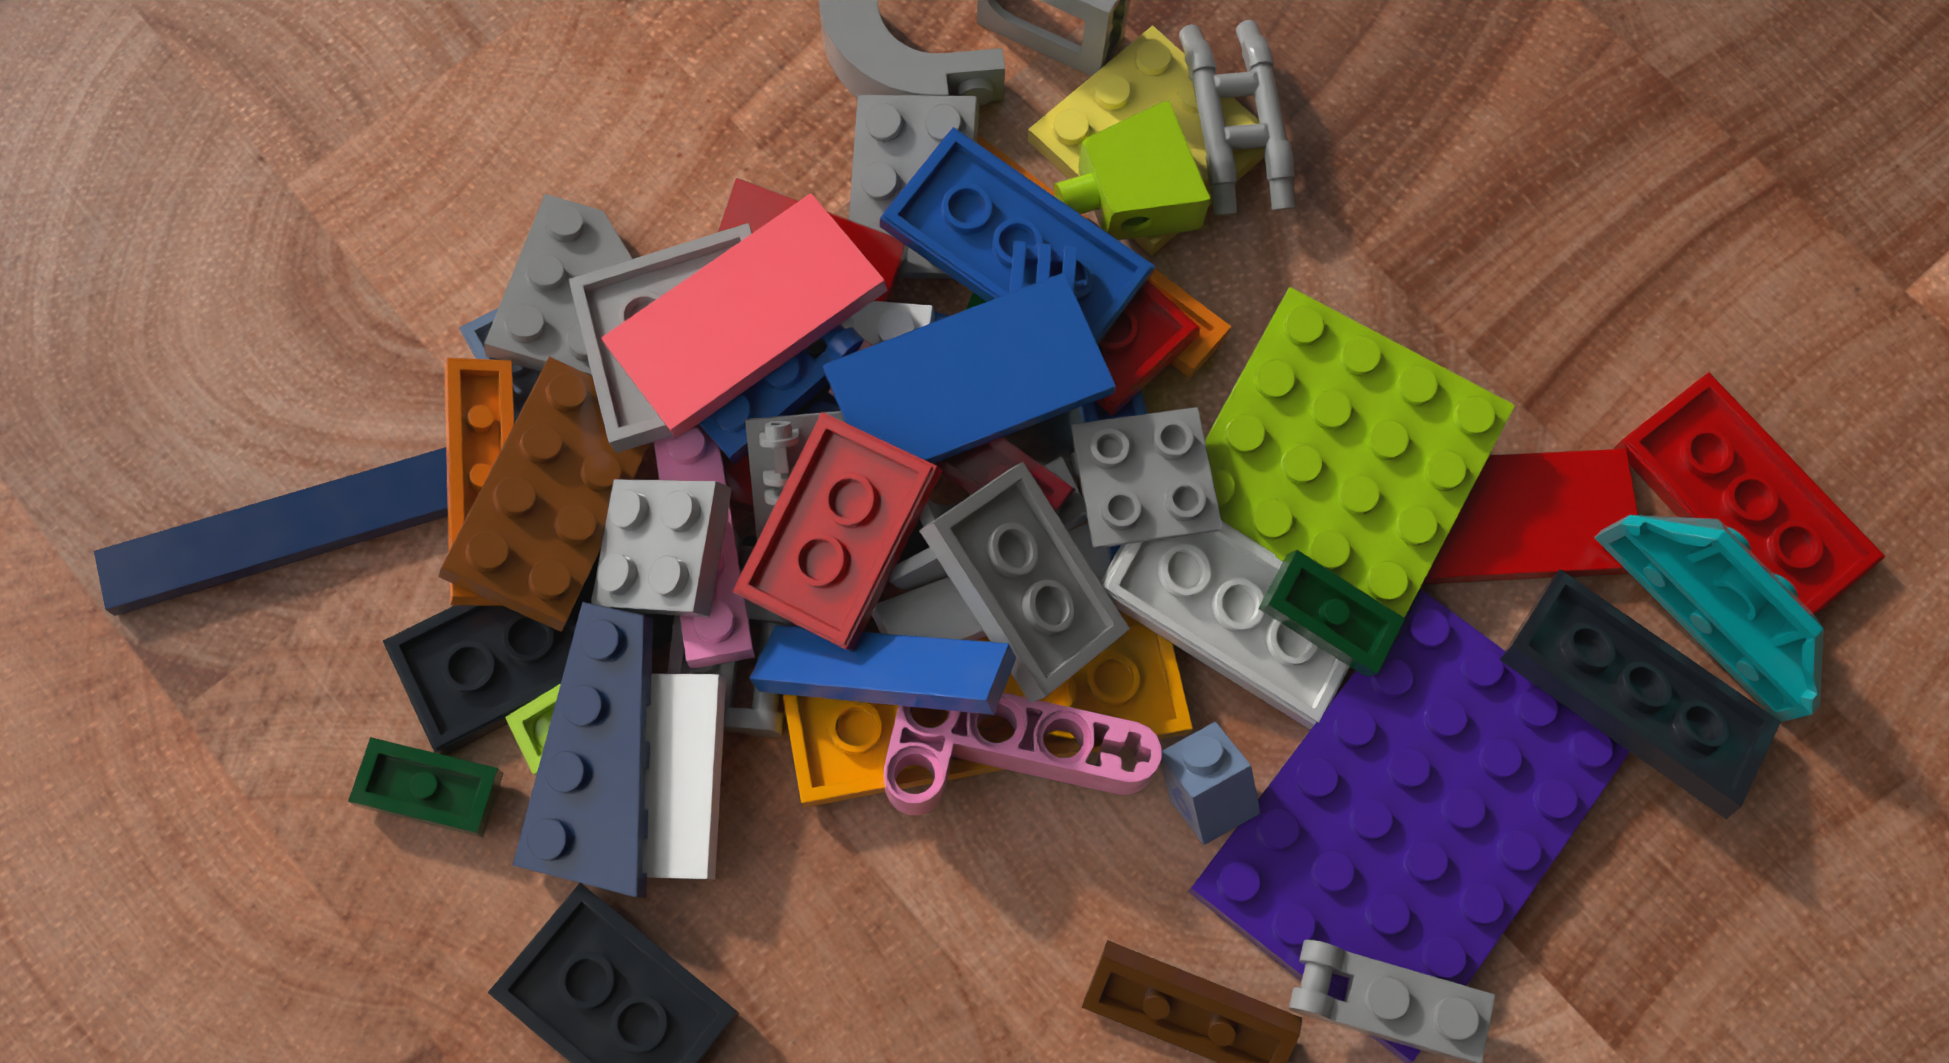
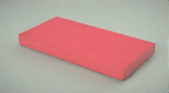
[601,193,888,439]

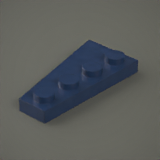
[512,602,653,898]

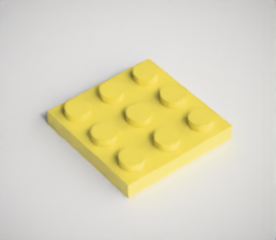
[1027,25,1265,256]

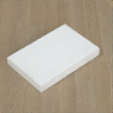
[642,674,726,880]

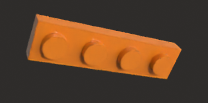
[444,357,514,606]

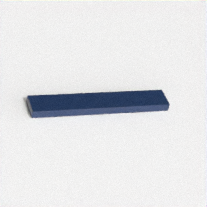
[94,447,448,616]

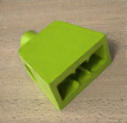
[1054,100,1210,240]

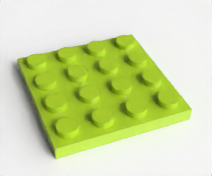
[1205,286,1515,617]

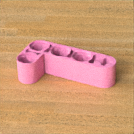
[884,692,1162,816]

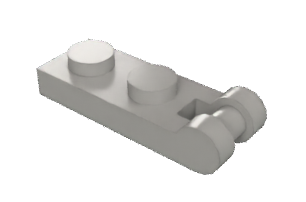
[1288,940,1495,1063]

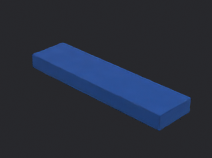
[750,625,1016,715]

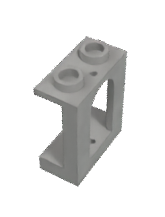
[977,0,1130,76]

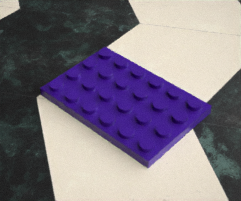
[1188,589,1630,1063]

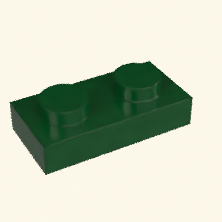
[1258,550,1405,677]
[348,737,504,838]

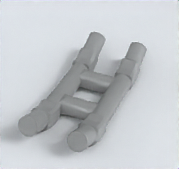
[1179,20,1296,216]

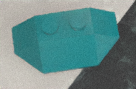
[1595,515,1824,722]

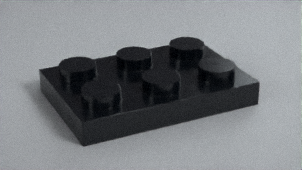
[488,883,740,1063]

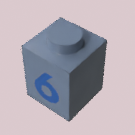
[1160,721,1260,845]

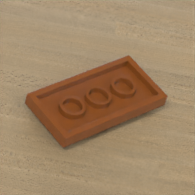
[438,356,650,632]

